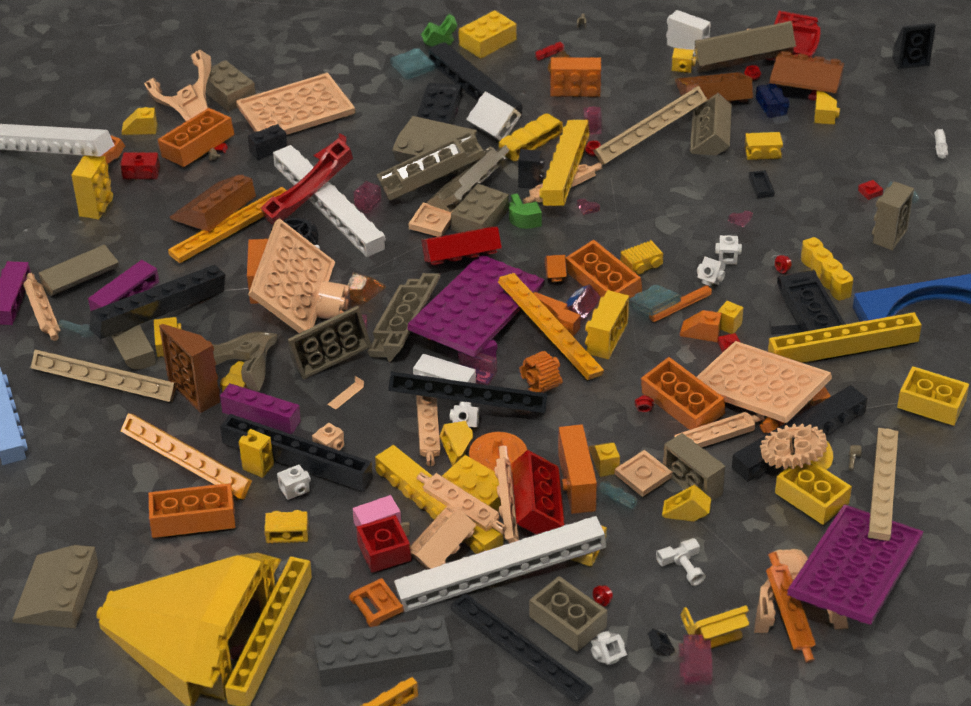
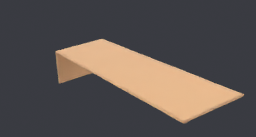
[327,376,364,410]

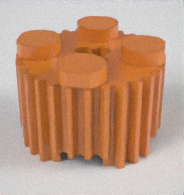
[519,351,563,393]

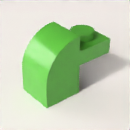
[421,14,457,47]
[508,193,542,229]

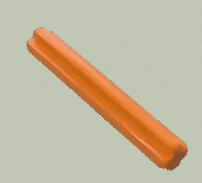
[649,285,712,322]

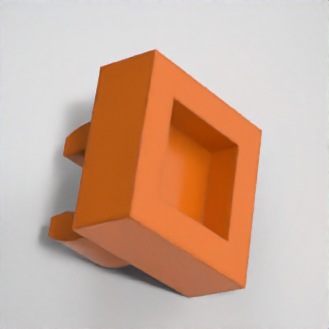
[759,417,785,433]

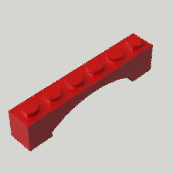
[261,138,353,225]

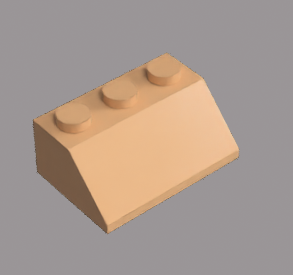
[410,505,476,570]

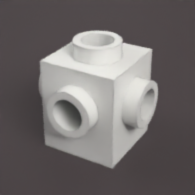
[715,235,742,264]
[697,256,726,287]
[450,402,480,427]
[277,465,311,500]
[591,631,627,665]

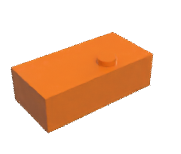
[157,108,235,167]
[565,240,642,302]
[641,357,725,430]
[558,424,597,514]
[149,483,236,538]

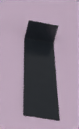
[770,323,802,334]

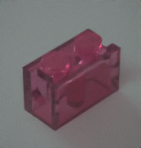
[678,635,713,685]

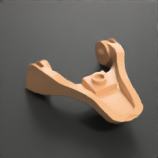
[144,50,211,121]
[754,549,849,633]

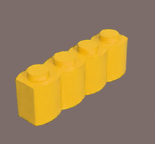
[499,113,563,161]
[801,237,853,301]

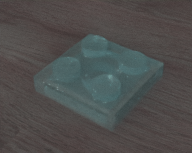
[390,48,435,80]
[629,285,681,316]

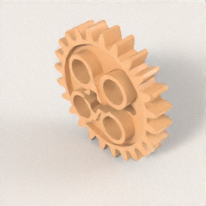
[760,424,828,469]

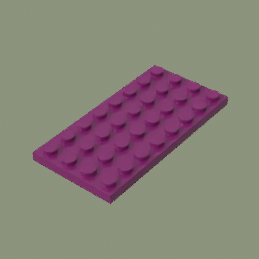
[407,254,545,357]
[787,504,924,625]

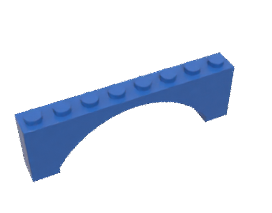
[852,274,971,322]

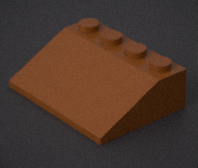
[769,51,845,93]
[675,72,753,107]
[170,175,256,232]
[159,324,220,413]

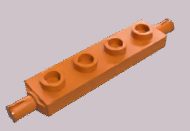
[766,552,816,663]

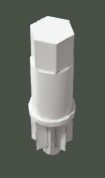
[934,129,948,159]

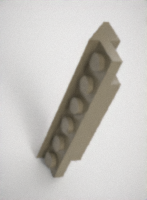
[695,21,796,73]
[376,130,485,200]
[427,145,510,212]
[368,273,441,363]

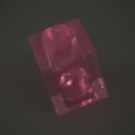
[583,107,602,134]
[353,181,381,212]

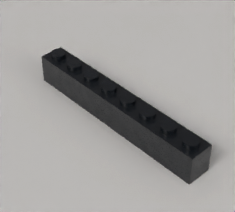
[428,42,523,119]
[89,264,226,340]
[388,371,548,413]
[732,385,867,482]
[220,414,373,492]

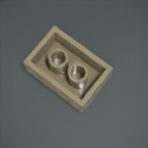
[205,60,256,112]
[872,181,914,250]
[451,184,509,233]
[663,433,725,502]
[529,576,607,652]

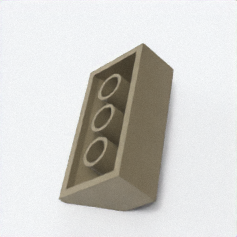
[690,93,732,155]

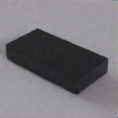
[749,170,775,199]

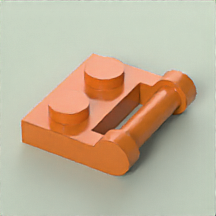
[349,578,403,627]

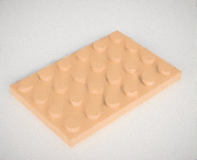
[236,73,355,135]
[248,218,335,333]
[697,341,832,423]

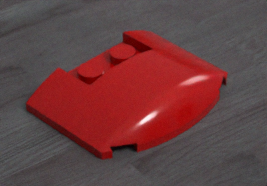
[768,11,820,61]

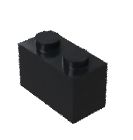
[248,124,287,161]
[518,149,545,189]

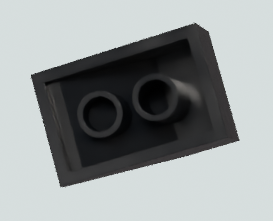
[892,23,936,69]

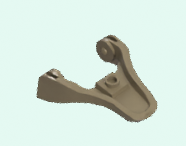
[213,331,278,391]

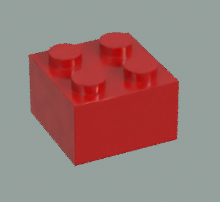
[356,515,411,573]

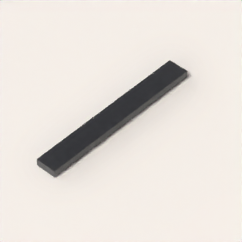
[450,593,593,705]

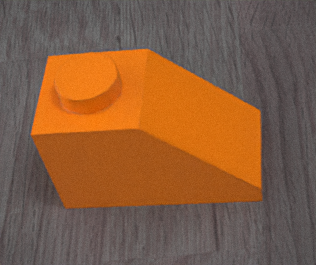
[544,255,566,282]
[680,310,722,342]

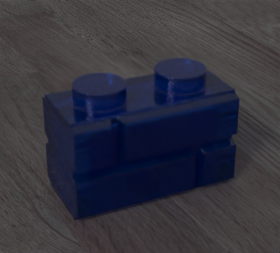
[755,83,790,118]

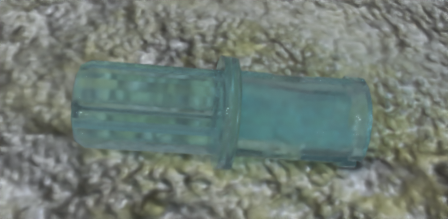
[599,480,638,508]

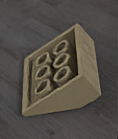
[392,116,477,174]
[288,306,372,380]
[12,545,98,629]

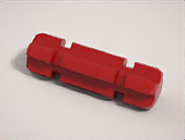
[535,42,564,60]

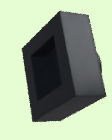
[647,628,675,656]

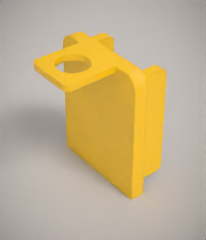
[680,606,749,652]

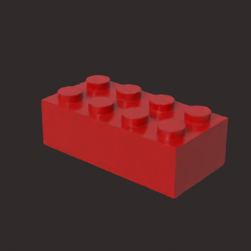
[421,227,502,265]
[512,450,564,535]

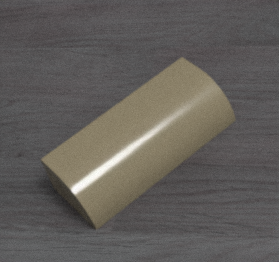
[39,244,119,296]
[111,325,156,370]

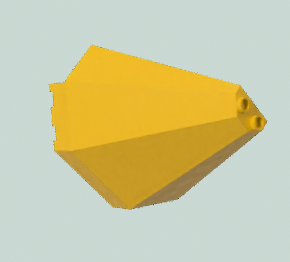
[97,553,281,706]

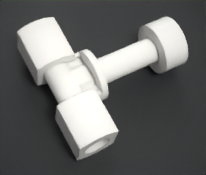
[656,538,705,586]

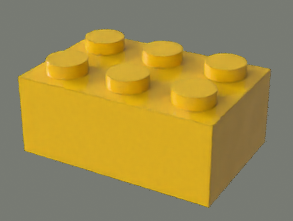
[459,10,517,59]
[71,155,113,220]
[585,290,629,360]
[897,366,969,426]
[442,455,501,512]
[775,460,852,525]

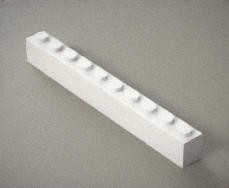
[0,124,115,156]
[273,145,386,257]
[394,516,606,613]

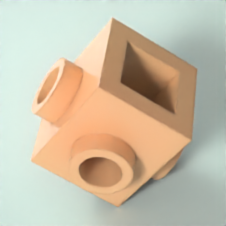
[312,423,344,451]

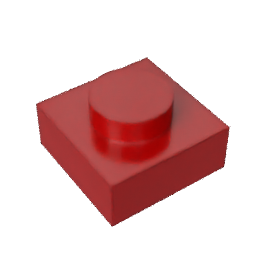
[858,180,884,200]
[717,333,741,352]

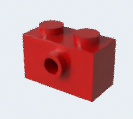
[120,152,160,179]

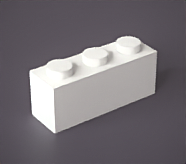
[413,354,476,383]

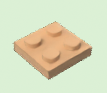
[408,202,453,237]
[615,450,672,497]

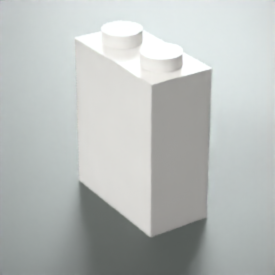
[666,10,711,55]
[466,91,521,141]

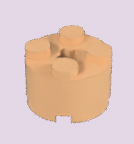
[316,281,350,320]

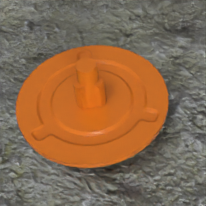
[469,432,527,473]

